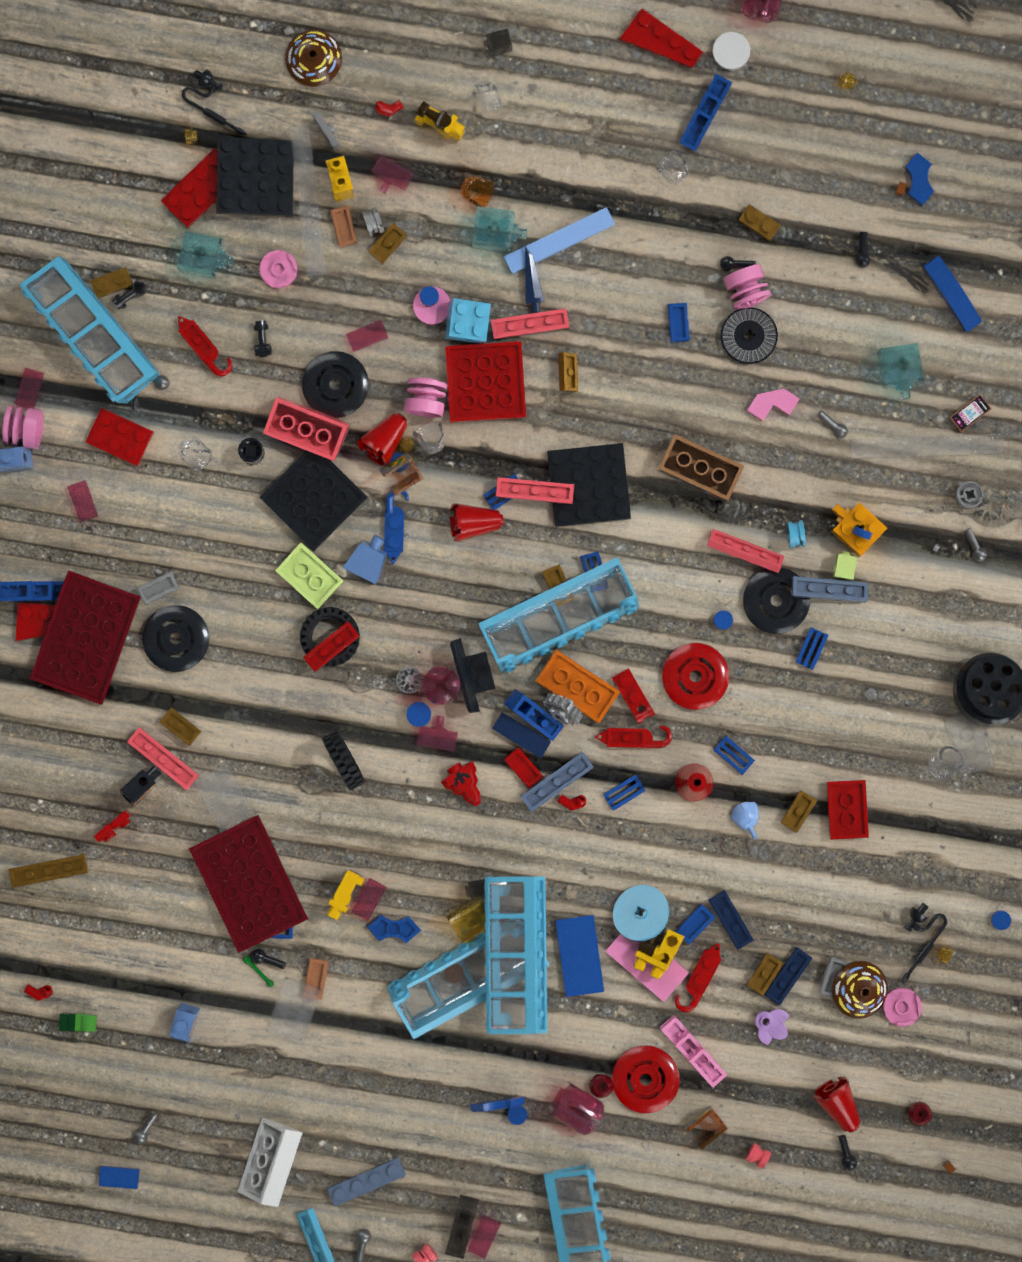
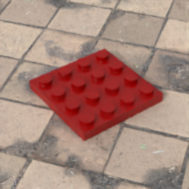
[445,341,526,423]

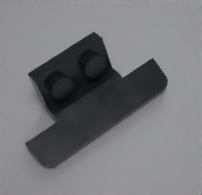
[450,638,496,713]

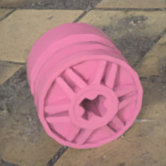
[723,264,772,310]
[404,377,447,418]
[2,405,44,449]

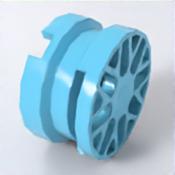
[786,520,806,548]

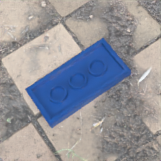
[555,915,604,997]

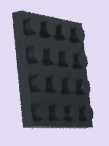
[216,137,294,217]
[547,443,631,527]
[260,450,368,551]

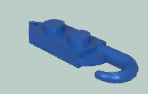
[384,488,409,564]

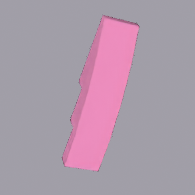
[659,1015,727,1087]

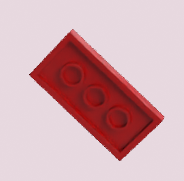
[161,148,217,229]

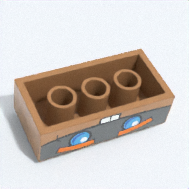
[658,434,744,503]

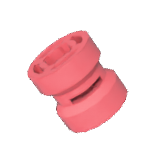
[745,1143,771,1169]
[412,1243,438,1262]

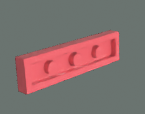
[491,308,569,340]
[496,477,574,504]
[707,529,784,573]
[127,727,199,790]

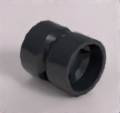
[238,438,265,465]

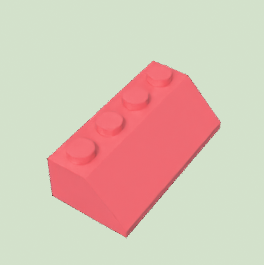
[263,396,350,461]

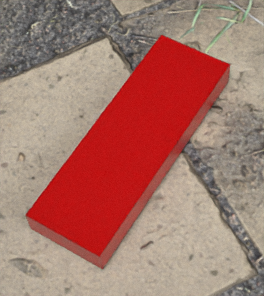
[303,621,360,672]

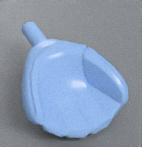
[730,802,759,840]

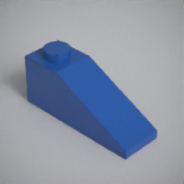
[504,689,564,741]

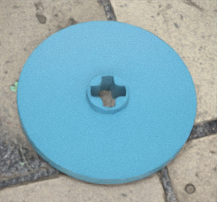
[613,885,670,941]

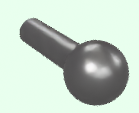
[137,367,169,390]
[817,410,848,439]
[964,528,987,562]
[132,1111,158,1144]
[355,1229,371,1262]

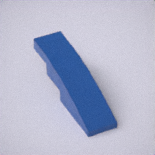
[679,73,733,151]
[923,256,983,332]
[0,581,64,601]

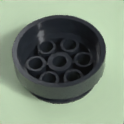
[953,653,1022,727]

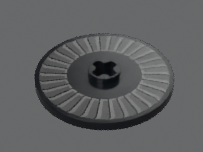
[720,307,778,364]

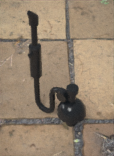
[182,69,247,136]
[902,903,948,984]

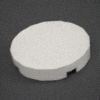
[712,32,750,71]

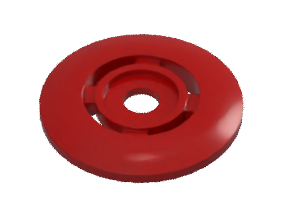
[662,643,729,710]
[612,1045,680,1114]

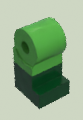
[59,1012,97,1032]

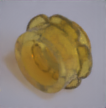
[839,73,858,89]
[185,127,197,146]
[398,437,416,454]
[937,946,954,964]

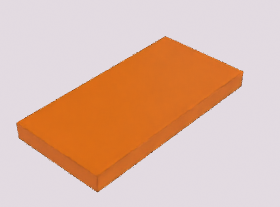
[535,649,620,724]

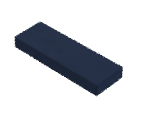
[492,713,551,758]
[708,890,754,950]
[764,947,812,1005]

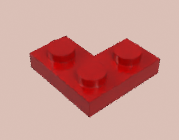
[93,810,132,842]

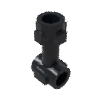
[112,281,146,309]
[254,321,272,358]

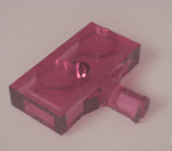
[372,155,414,194]
[417,715,458,752]

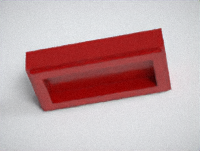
[504,747,543,788]

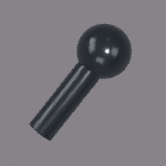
[855,231,870,268]
[720,256,756,271]
[251,949,286,970]
[838,1135,857,1170]

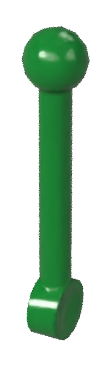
[243,956,274,987]

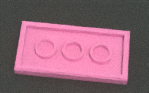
[606,933,689,1002]

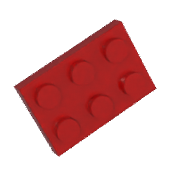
[86,408,154,466]
[826,780,869,840]

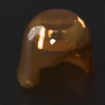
[460,176,494,209]

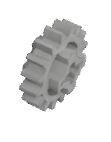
[543,693,583,726]

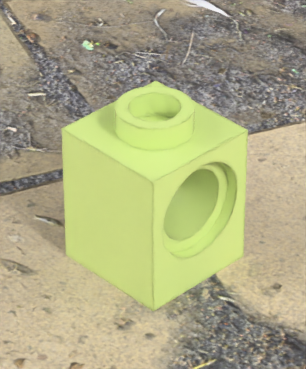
[833,551,857,581]

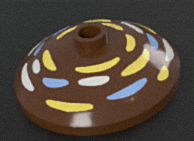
[285,30,342,87]
[832,961,888,1019]

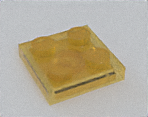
[446,897,486,943]

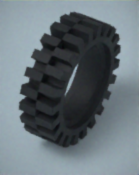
[300,607,360,667]
[322,730,366,791]

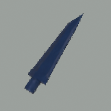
[525,247,545,313]

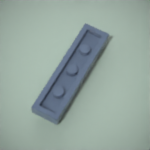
[791,576,868,603]
[520,752,594,812]
[327,1157,406,1206]

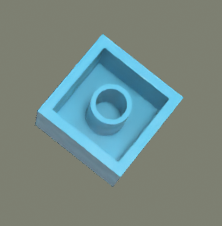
[445,298,491,344]

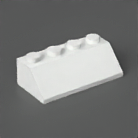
[237,1118,302,1207]

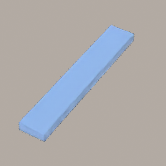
[504,207,615,275]

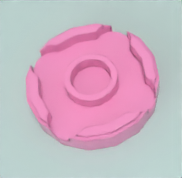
[259,250,298,289]
[413,287,450,325]
[883,987,922,1026]

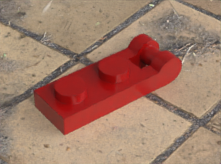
[612,668,655,724]

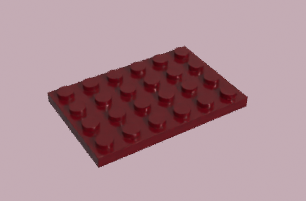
[30,570,142,705]
[189,815,308,953]

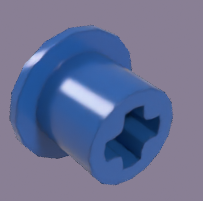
[406,702,431,727]

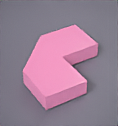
[747,389,800,421]

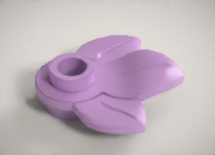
[755,1009,789,1045]

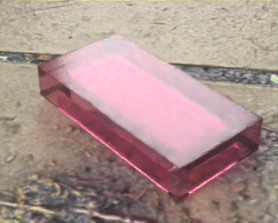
[346,320,389,352]
[15,368,44,409]
[67,480,99,523]
[351,878,386,921]
[467,1215,501,1259]

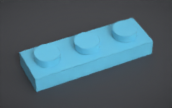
[296,1208,334,1262]

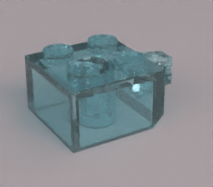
[472,206,527,253]
[177,231,235,279]
[877,343,924,400]

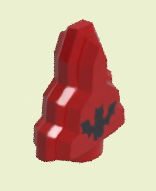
[441,761,481,807]

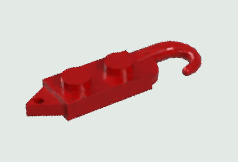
[178,316,233,377]
[595,725,672,748]
[675,943,722,1013]

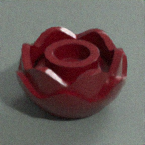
[589,1074,613,1098]
[908,1102,932,1126]

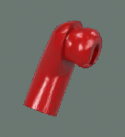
[375,100,404,117]
[557,794,587,811]
[24,984,53,1001]

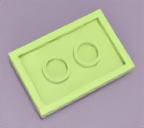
[275,543,344,609]

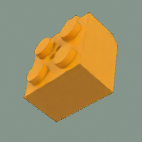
[831,502,887,558]

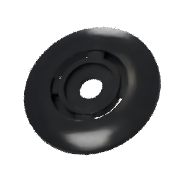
[302,351,369,418]
[743,568,810,634]
[142,605,209,672]

